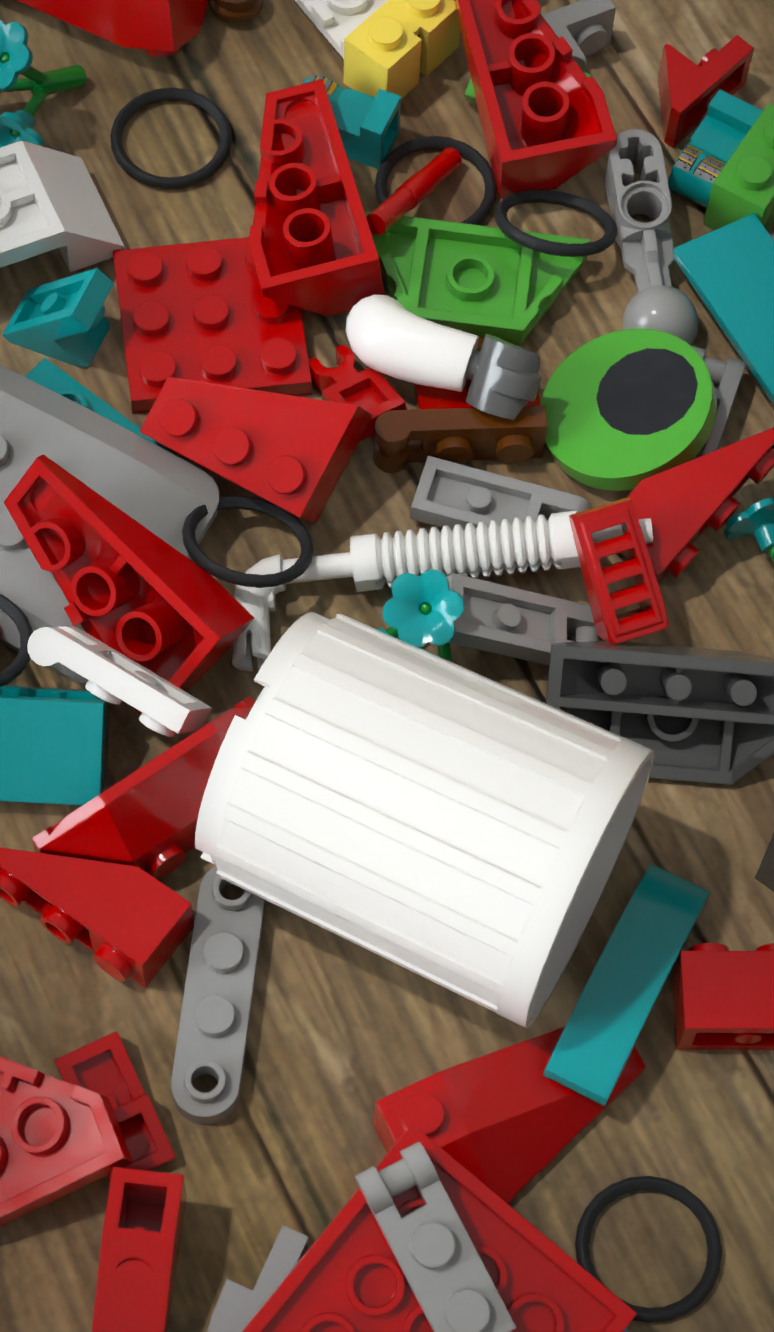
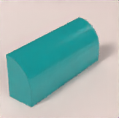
[673,213,774,405]
[0,686,110,805]

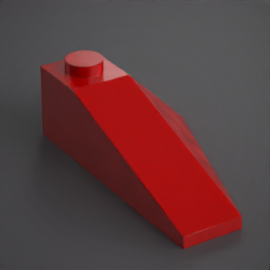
[16,0,208,57]
[454,0,617,199]

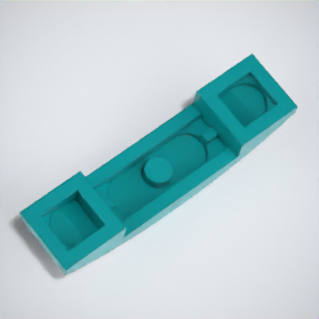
[543,864,711,1106]

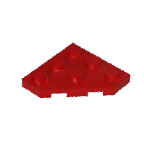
[0,1056,133,1227]

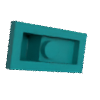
[2,268,114,368]

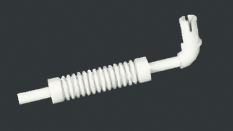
[232,510,654,671]

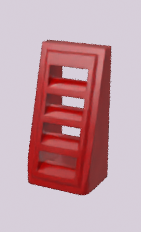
[569,497,669,645]

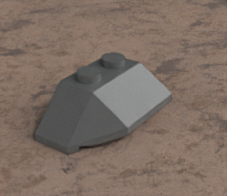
[546,641,774,785]

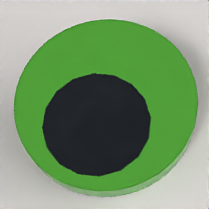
[541,328,717,491]

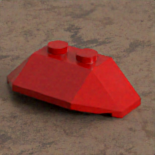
[32,696,255,879]

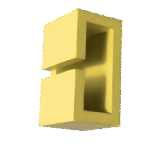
[343,0,461,99]

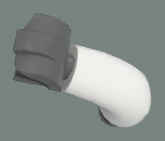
[346,295,542,420]

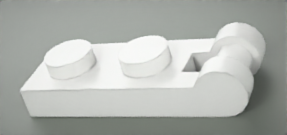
[27,626,212,737]

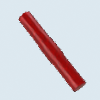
[366,147,462,235]

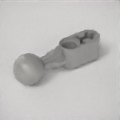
[605,129,699,345]

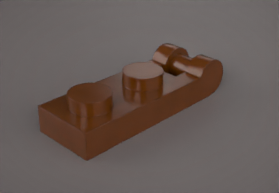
[373,406,547,473]

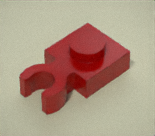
[309,344,406,442]

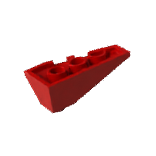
[248,79,384,317]
[4,455,254,715]
[373,1026,646,1205]

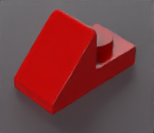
[658,35,754,148]

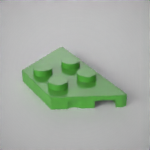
[365,211,590,344]

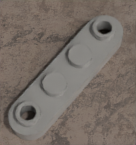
[171,866,266,1125]

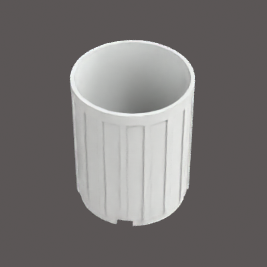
[195,612,655,1028]

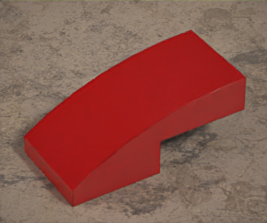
[53,1031,176,1183]

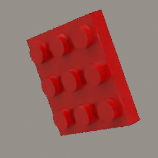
[113,237,312,414]

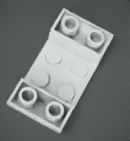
[0,141,125,272]

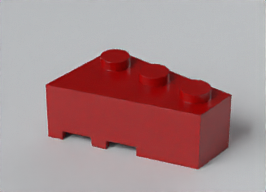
[139,377,373,524]

